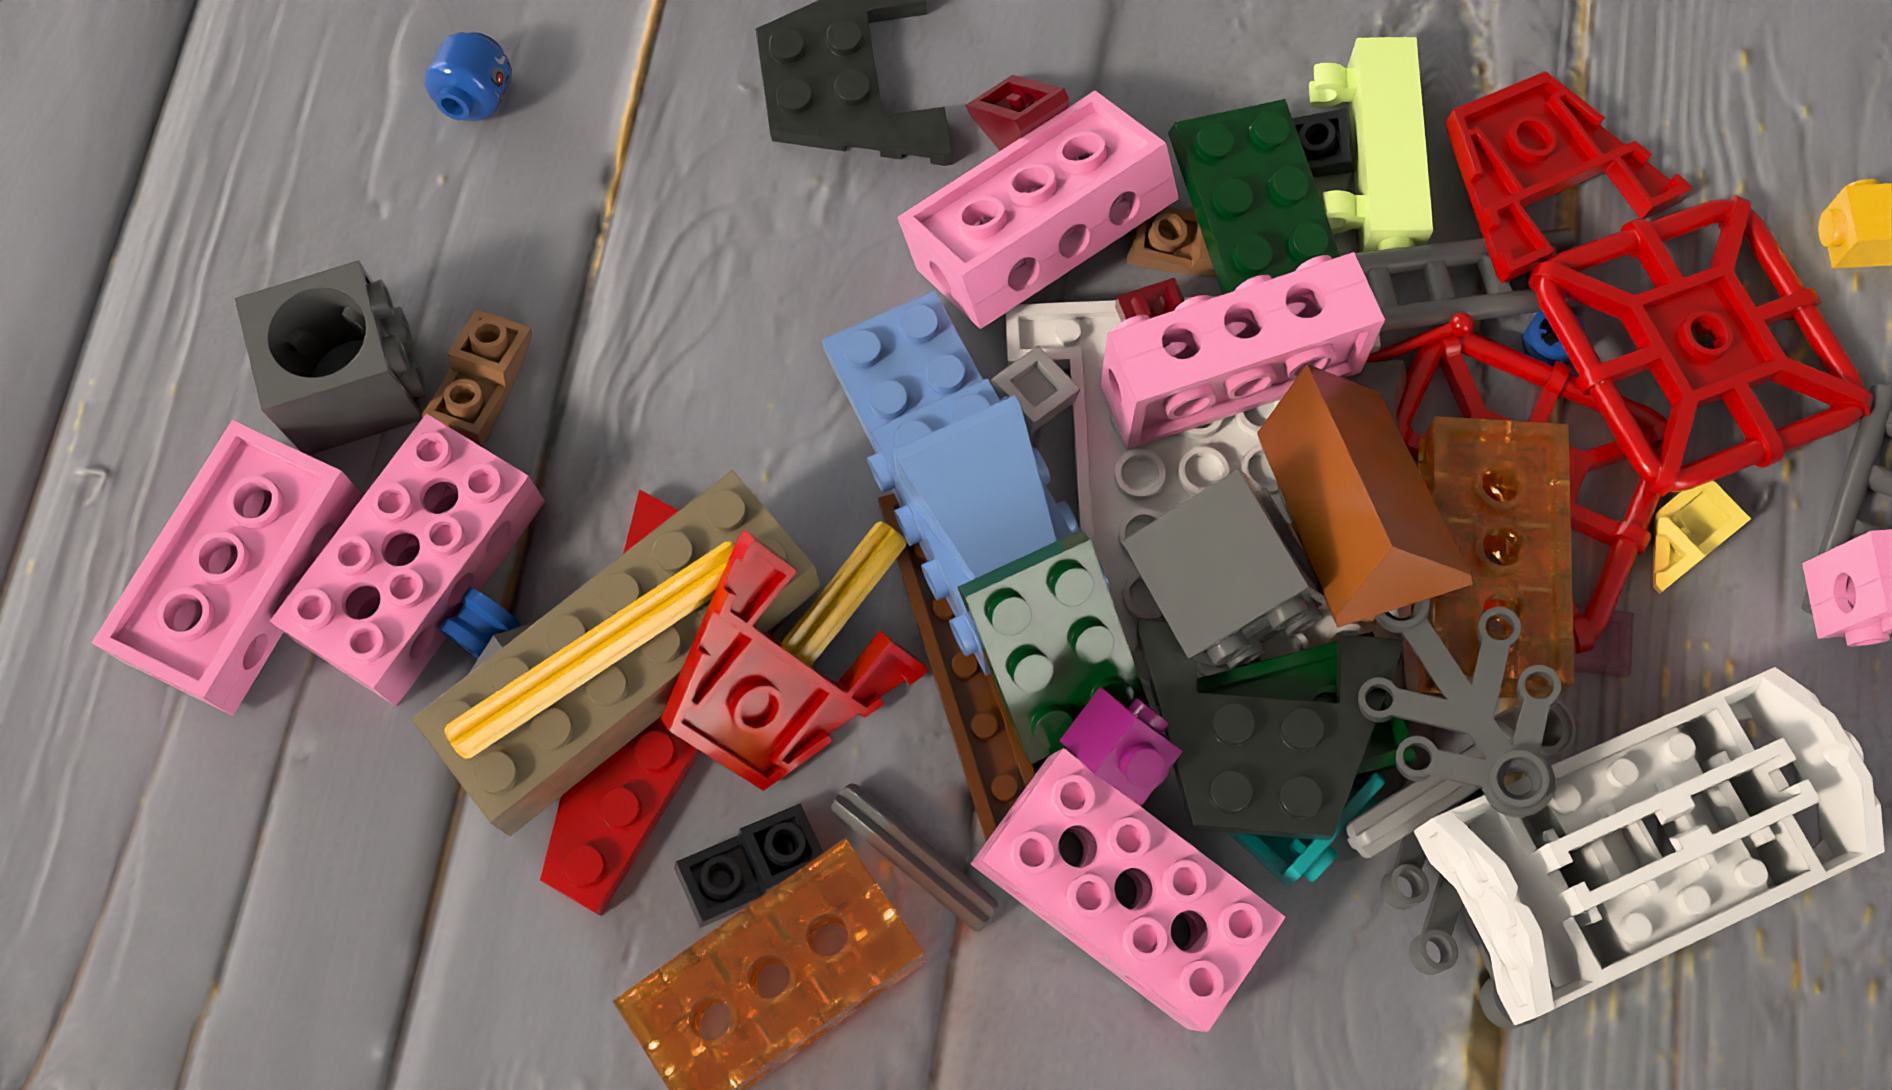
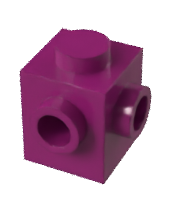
[1059,687,1183,806]

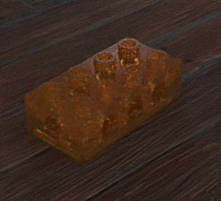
[1418,416,1574,699]
[613,838,927,1090]

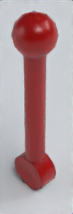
[1366,312,1474,362]

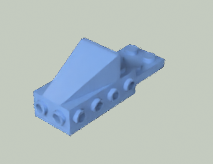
[822,290,1110,676]

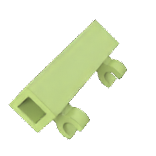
[1309,37,1433,252]

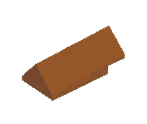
[1257,364,1473,628]

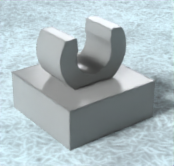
[991,346,1080,434]

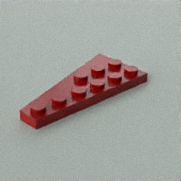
[540,489,779,916]

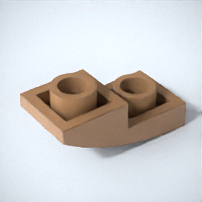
[1126,207,1216,277]
[422,309,532,447]

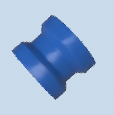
[437,586,521,659]

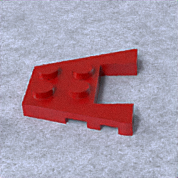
[1444,71,1693,284]
[661,529,929,791]

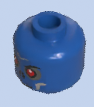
[424,32,512,121]

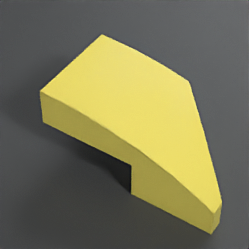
[1653,481,1751,594]

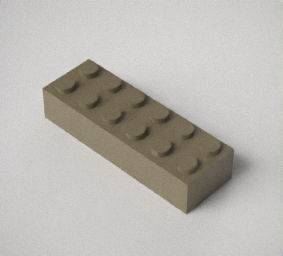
[411,470,821,836]

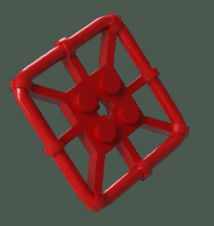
[1528,195,1873,496]
[1397,324,1667,655]

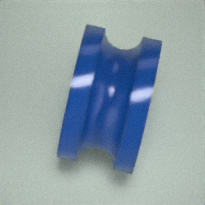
[1522,310,1586,365]

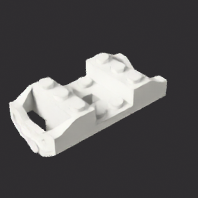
[1414,667,1885,1025]

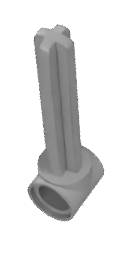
[1346,696,1576,858]

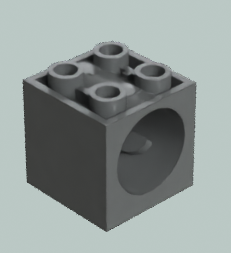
[235,260,427,455]
[1122,469,1327,670]

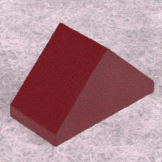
[965,75,1069,151]

